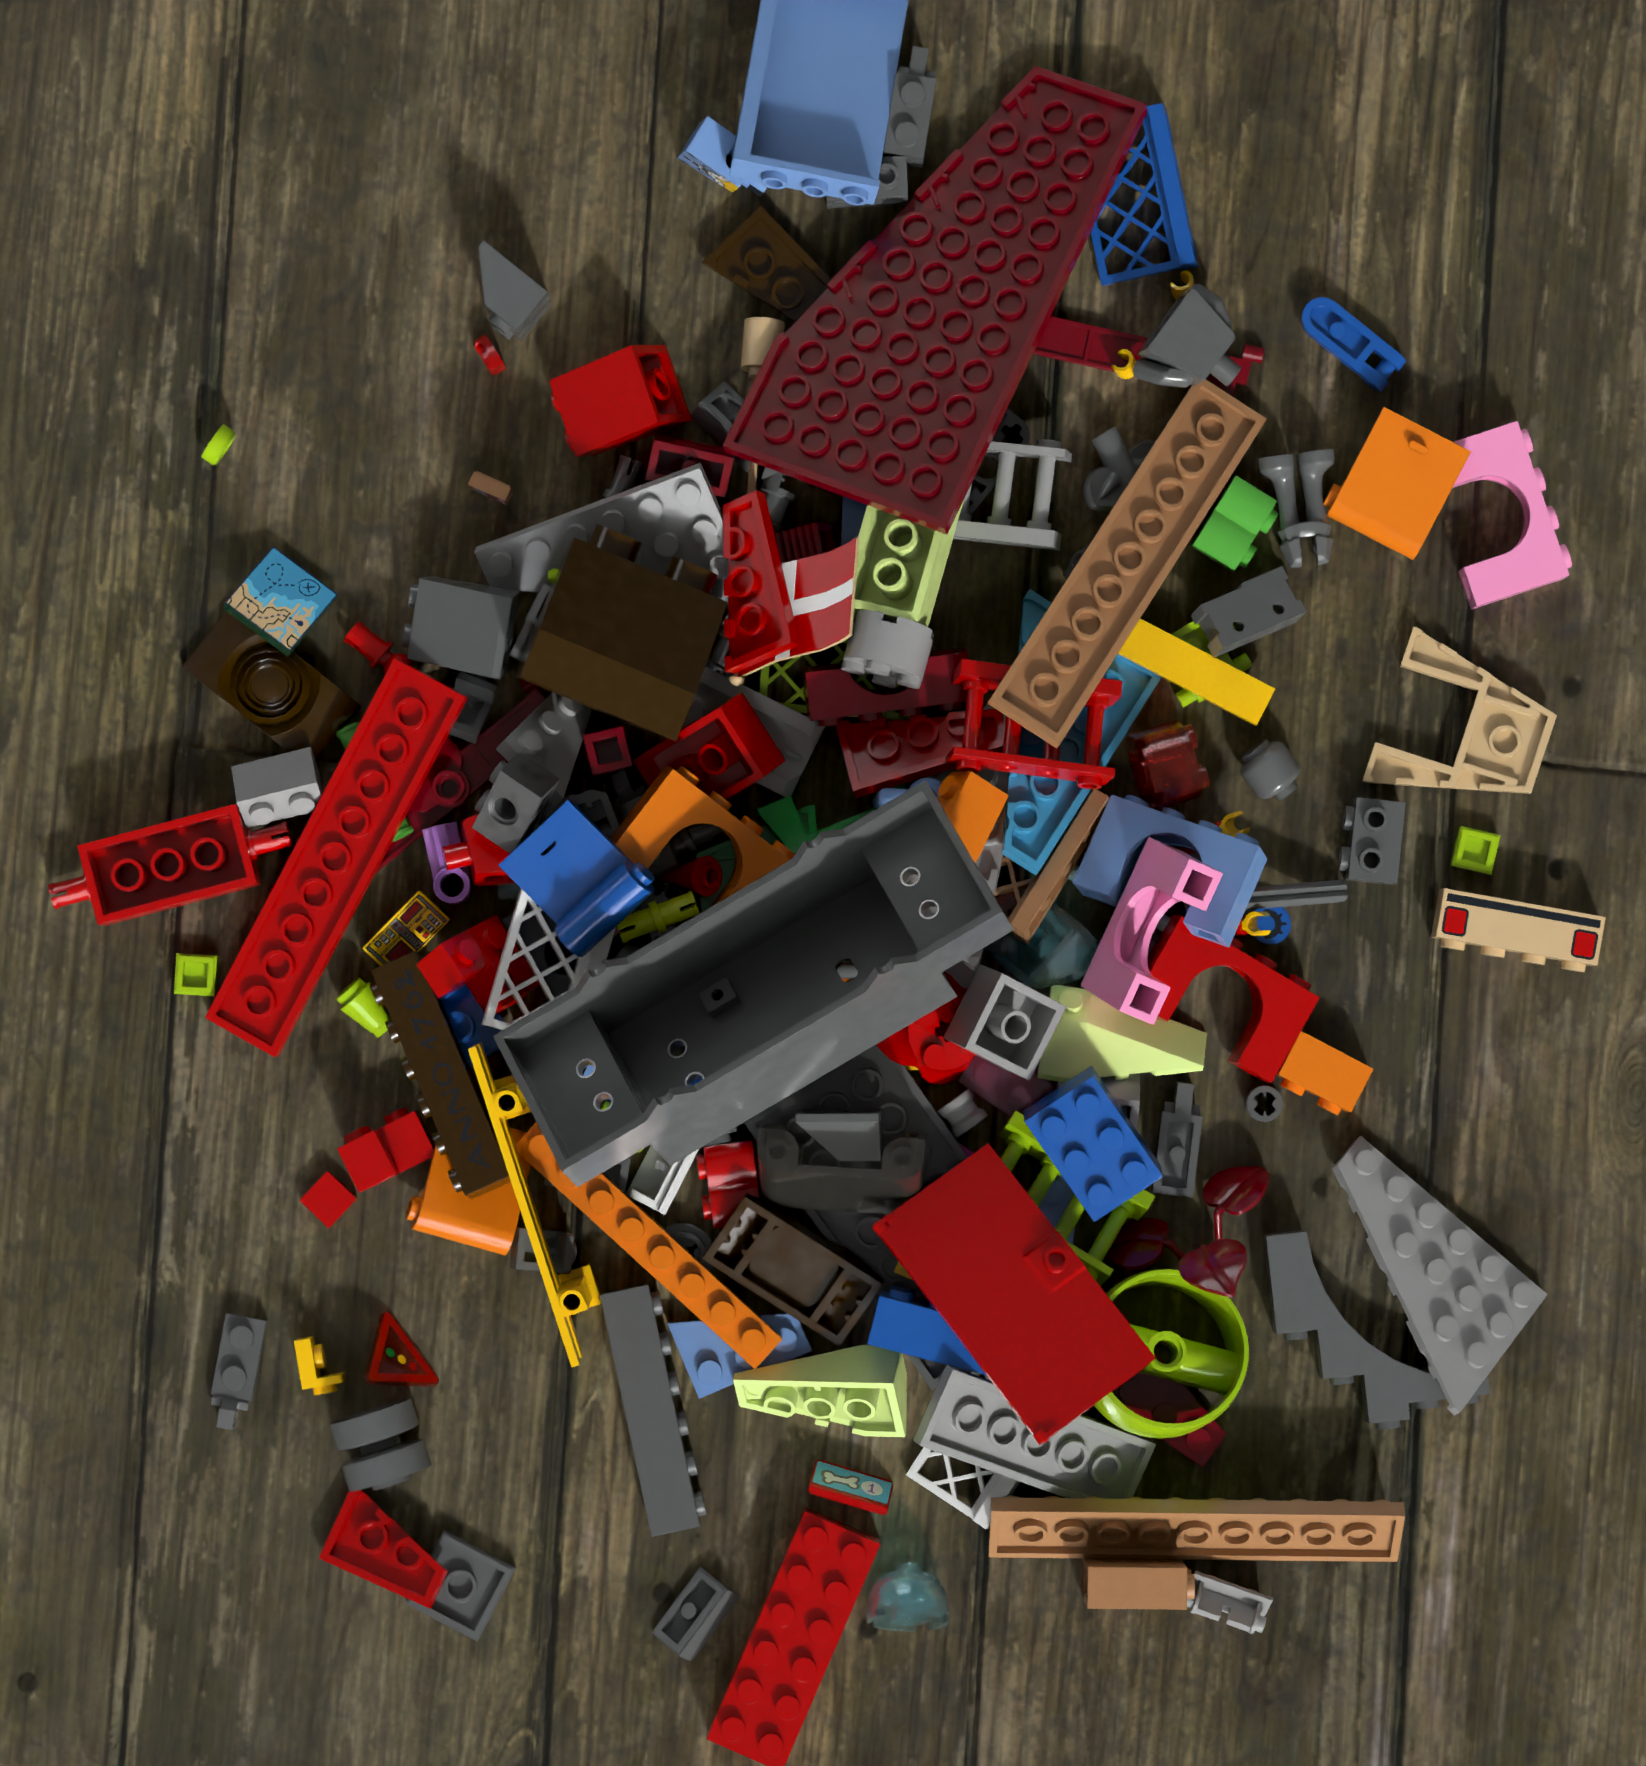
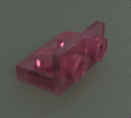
[958,1056,1054,1117]

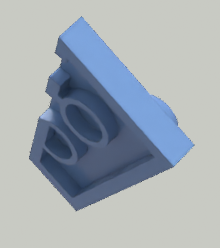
[667,1313,812,1399]

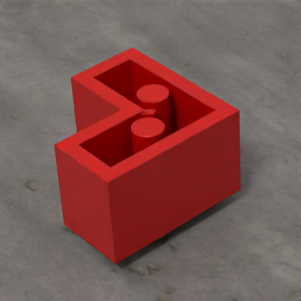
[416,915,539,1014]
[337,1107,435,1193]

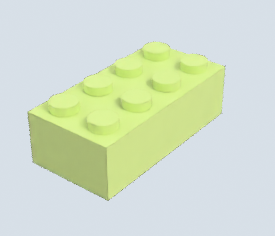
[853,500,964,627]

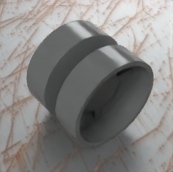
[328,1398,432,1492]

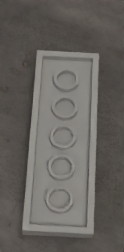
[913,1364,1156,1499]

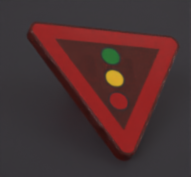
[364,1311,439,1387]

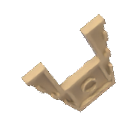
[1362,627,1557,794]

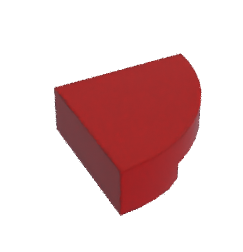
[473,334,506,376]

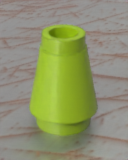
[336,977,391,1038]

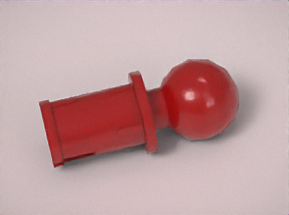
[344,621,415,676]

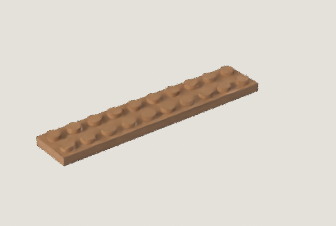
[987,379,1267,748]
[988,1495,1405,1562]

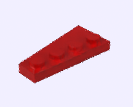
[723,490,800,674]
[836,709,1005,798]

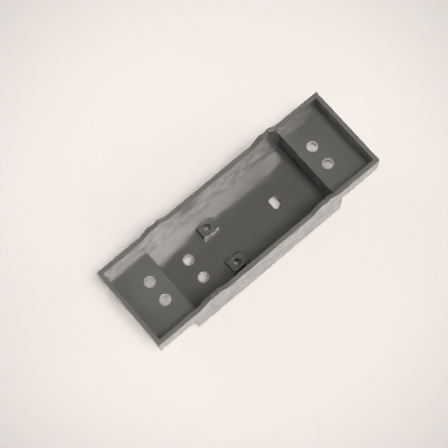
[493,780,1014,1187]

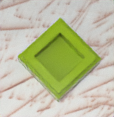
[1450,826,1501,875]
[174,953,219,996]

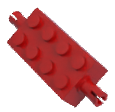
[48,804,293,926]

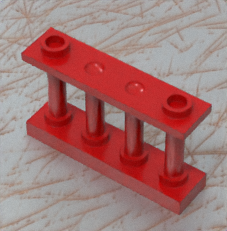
[945,659,1123,789]

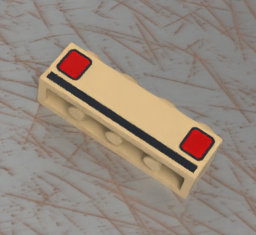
[1431,888,1606,972]

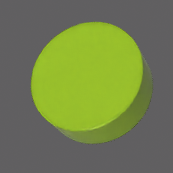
[201,424,236,465]

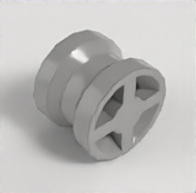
[937,1089,988,1138]

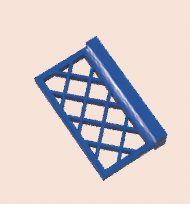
[1091,103,1199,286]

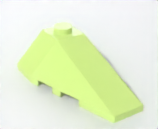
[1037,984,1207,1083]
[733,1345,907,1437]

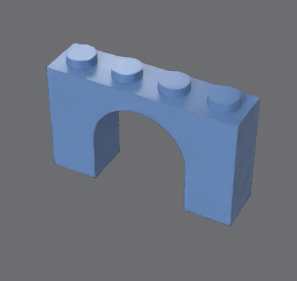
[1072,794,1267,948]

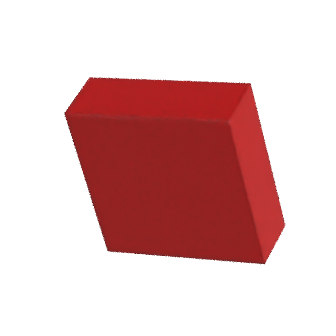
[299,1170,358,1228]

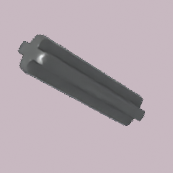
[1246,880,1348,910]

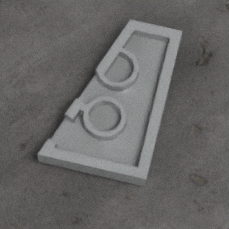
[496,692,592,807]

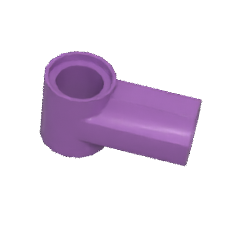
[422,822,473,904]

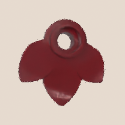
[410,737,470,812]

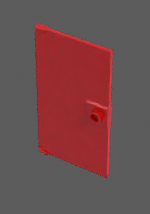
[872,1143,1156,1445]

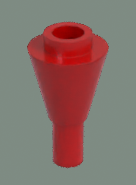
[658,856,722,897]

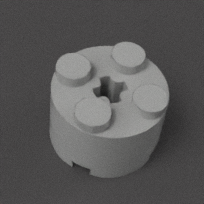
[841,610,934,689]

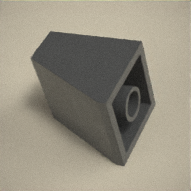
[402,575,520,679]

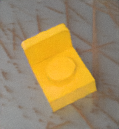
[294,1336,346,1395]

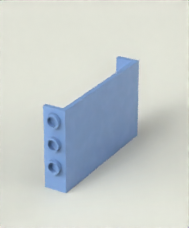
[729,0,908,205]

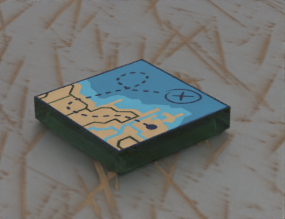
[223,546,338,656]

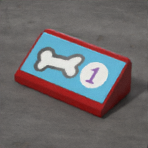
[808,1460,893,1515]

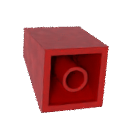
[549,345,692,457]

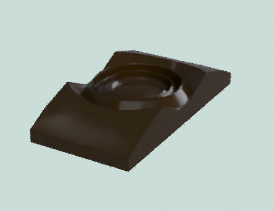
[182,607,360,761]
[702,1193,884,1346]

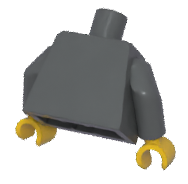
[1111,270,1242,388]

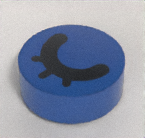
[1253,907,1291,945]

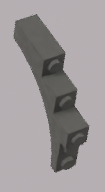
[1263,1230,1490,1430]

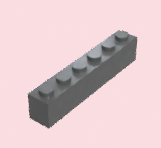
[600,1283,707,1537]

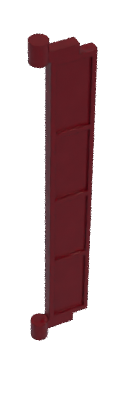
[1033,316,1265,397]
[267,680,545,893]

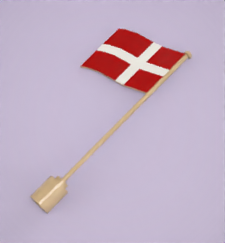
[729,317,859,686]

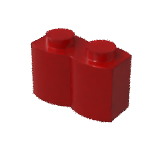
[696,1139,759,1228]

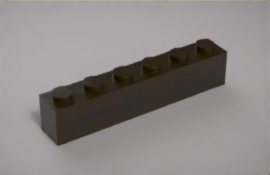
[370,951,511,1199]

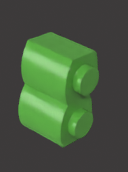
[1191,476,1279,572]

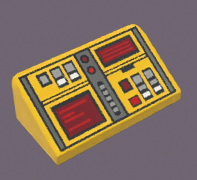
[362,890,451,966]

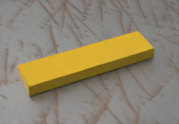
[1118,619,1275,726]

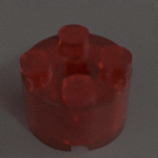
[1127,720,1210,810]

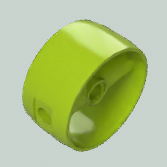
[1094,1269,1249,1439]

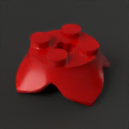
[876,971,977,1085]

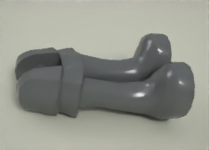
[1257,449,1335,568]

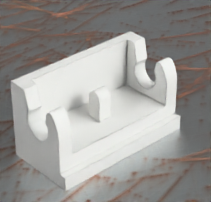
[626,1146,700,1215]

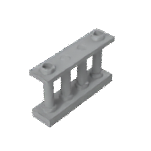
[953,439,1072,551]

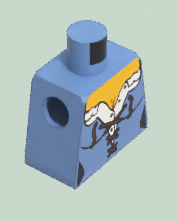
[677,116,767,197]

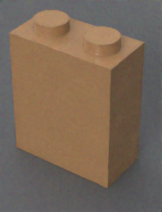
[1083,1558,1195,1610]

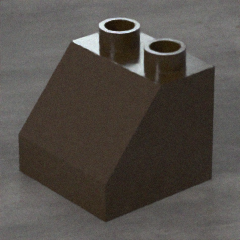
[514,524,728,741]

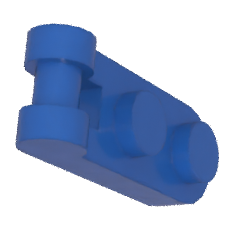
[1300,297,1406,393]

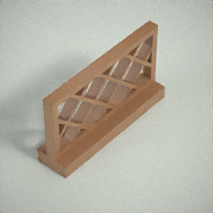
[995,789,1109,944]

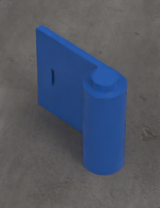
[498,798,654,957]

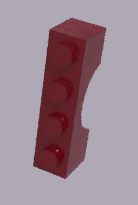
[802,647,968,726]

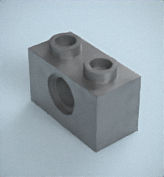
[472,752,560,854]

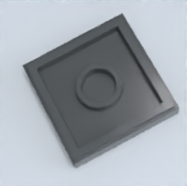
[405,1529,517,1642]

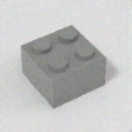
[943,964,1066,1081]

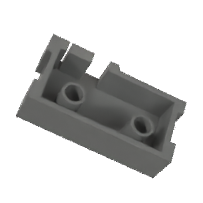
[1191,566,1307,658]

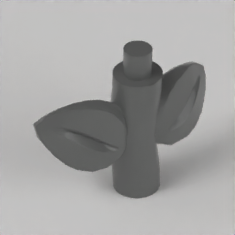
[1083,426,1156,512]

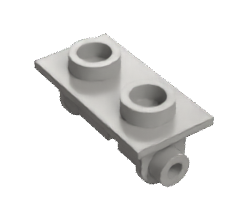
[1187,1571,1273,1634]

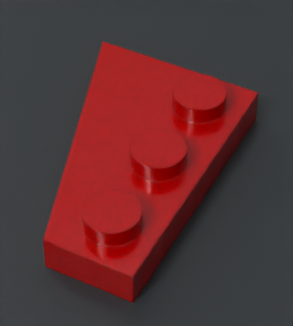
[319,1489,448,1609]

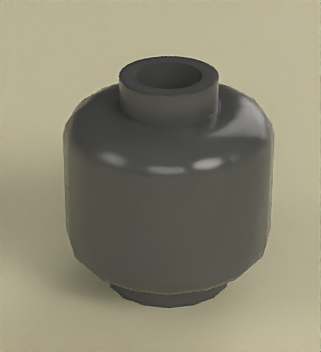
[1240,738,1301,801]

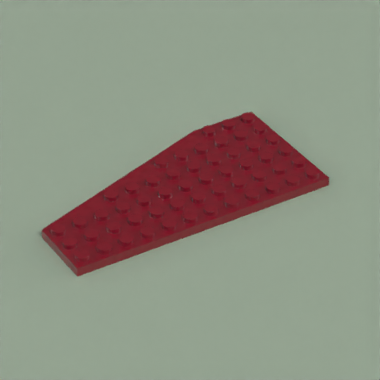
[723,66,1148,535]

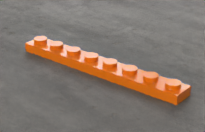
[515,1122,783,1369]

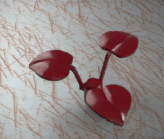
[1104,1166,1270,1298]

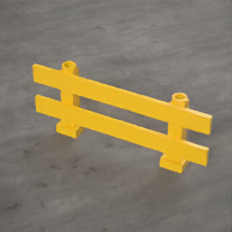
[468,1042,602,1367]

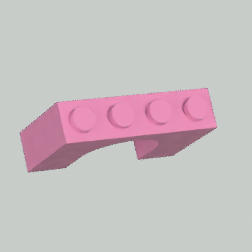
[1453,421,1572,610]
[1080,837,1223,1025]

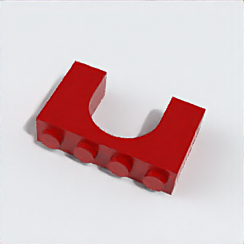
[1147,915,1320,1083]

